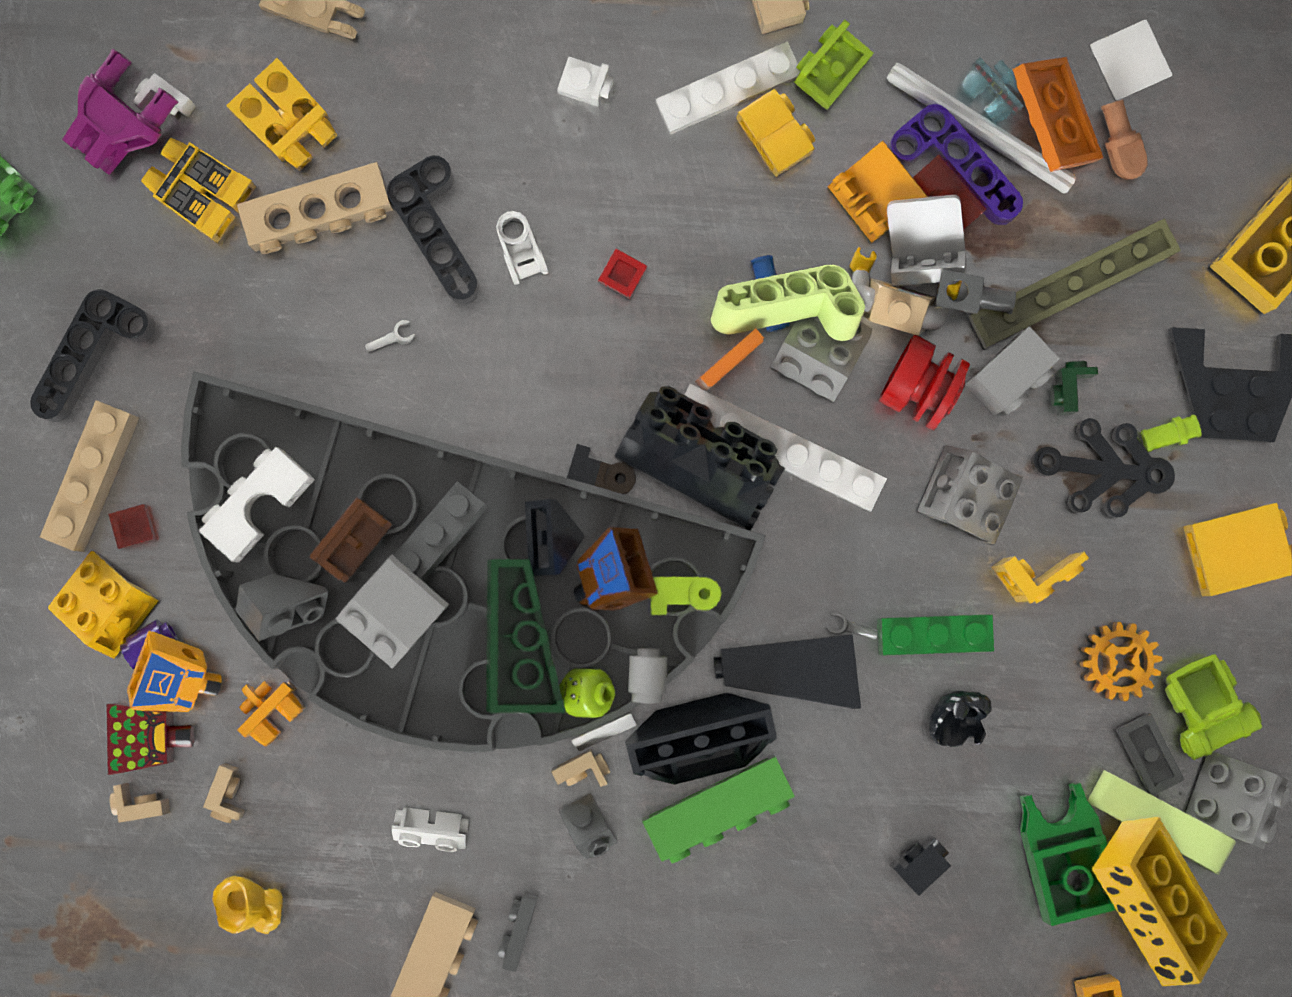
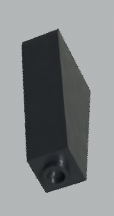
[713,634,861,709]

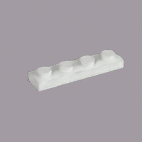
[656,41,800,135]

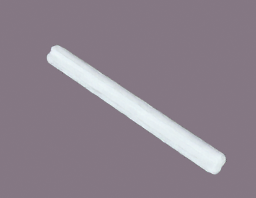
[887,63,1076,193]

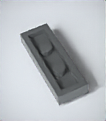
[394,481,488,582]

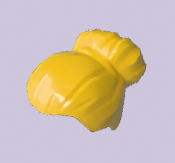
[212,876,283,934]

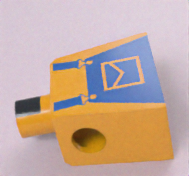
[127,631,222,712]

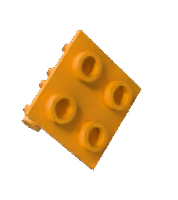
[827,140,927,243]

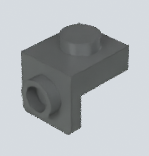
[559,793,617,859]

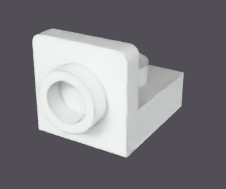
[557,56,614,107]
[133,73,196,118]

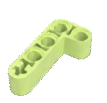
[711,265,865,341]
[1087,770,1236,875]

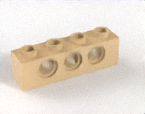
[237,162,393,254]

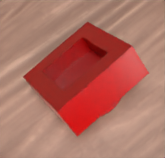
[598,249,648,299]

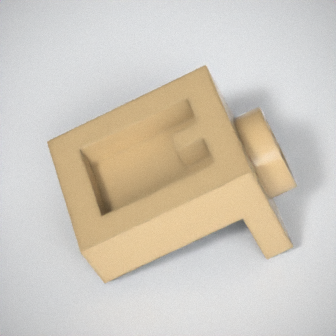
[551,749,611,787]
[203,763,245,823]
[110,783,171,823]

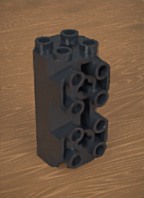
[614,386,785,531]

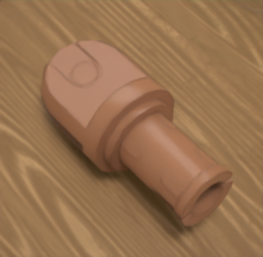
[1101,99,1148,180]

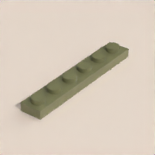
[968,218,1181,349]

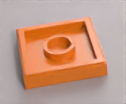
[695,328,764,391]

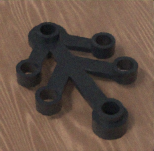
[1031,418,1175,518]

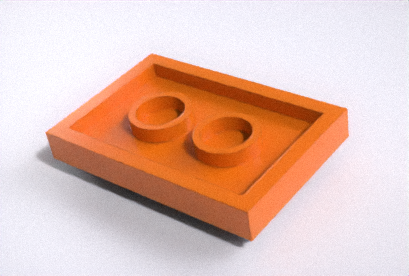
[1012,57,1104,172]

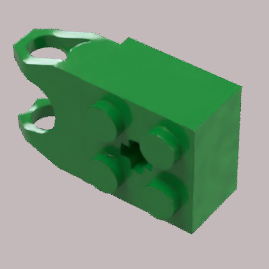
[1020,782,1116,926]

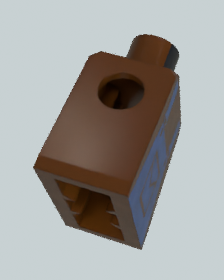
[574,527,658,610]

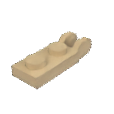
[259,0,366,39]

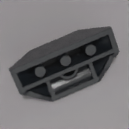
[625,693,777,785]

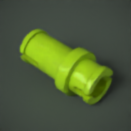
[1141,414,1202,452]

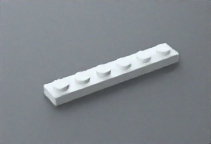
[685,384,887,512]

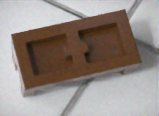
[309,498,393,583]

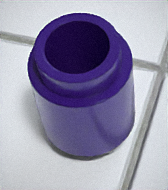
[120,619,178,669]

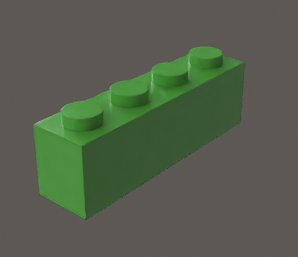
[642,754,795,864]

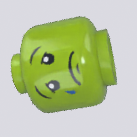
[559,668,615,718]

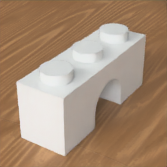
[199,447,315,562]

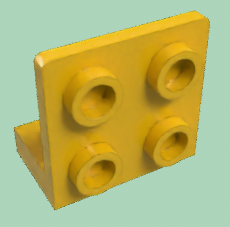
[48,551,159,659]
[991,552,1089,604]

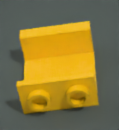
[1183,503,1292,597]

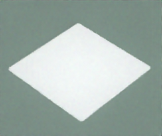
[1090,20,1172,101]
[571,713,637,752]

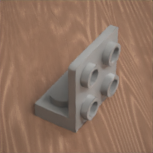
[917,445,1022,544]

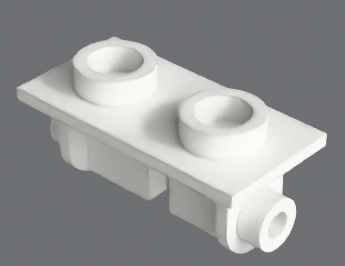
[392,807,469,852]

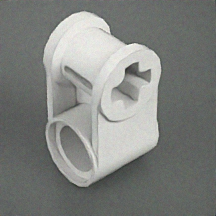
[496,211,549,285]

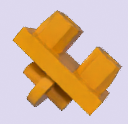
[237,681,306,747]

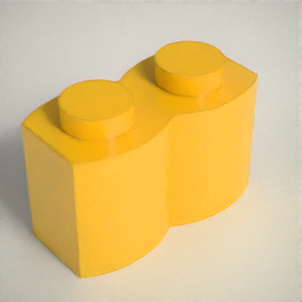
[736,89,815,177]

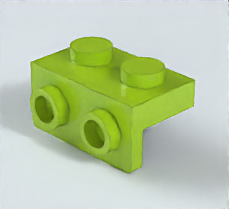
[794,19,874,110]

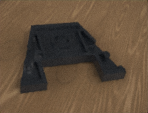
[1169,327,1292,443]

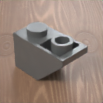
[236,574,328,641]

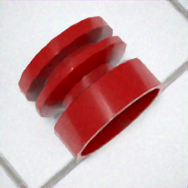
[878,335,970,431]

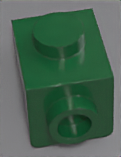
[1050,361,1098,415]

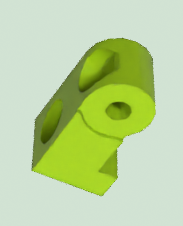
[650,577,721,615]

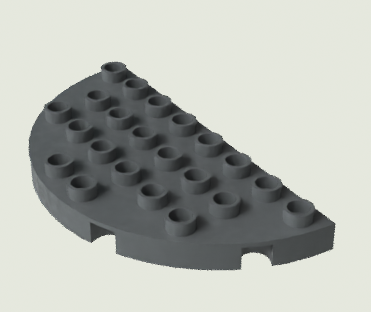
[181,371,766,752]

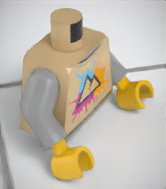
[850,247,962,335]

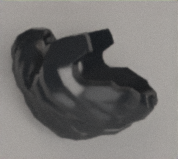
[929,691,992,748]

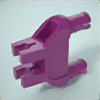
[62,49,179,175]

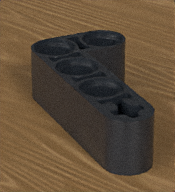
[387,155,480,305]
[30,289,156,422]

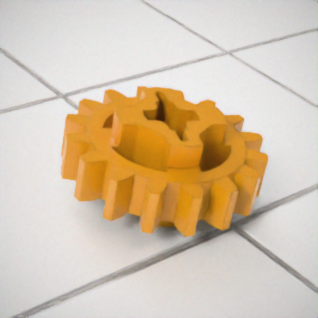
[1080,622,1163,702]

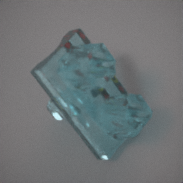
[960,57,1024,124]

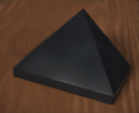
[525,499,585,576]

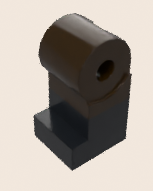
[567,444,636,494]

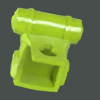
[1165,654,1262,760]

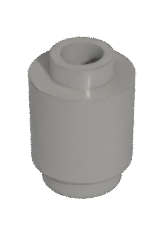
[628,648,667,703]

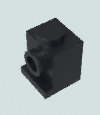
[889,837,951,896]

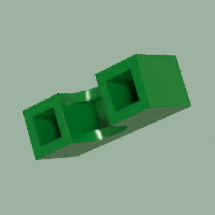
[877,614,994,655]

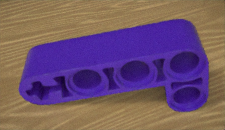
[888,104,1023,225]

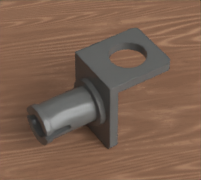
[936,270,1016,315]

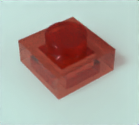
[108,504,156,549]

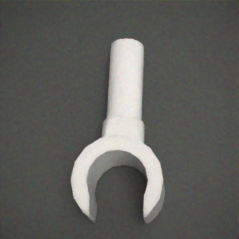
[365,320,415,353]

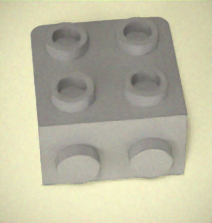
[887,195,967,288]
[771,316,873,402]
[1186,752,1290,849]

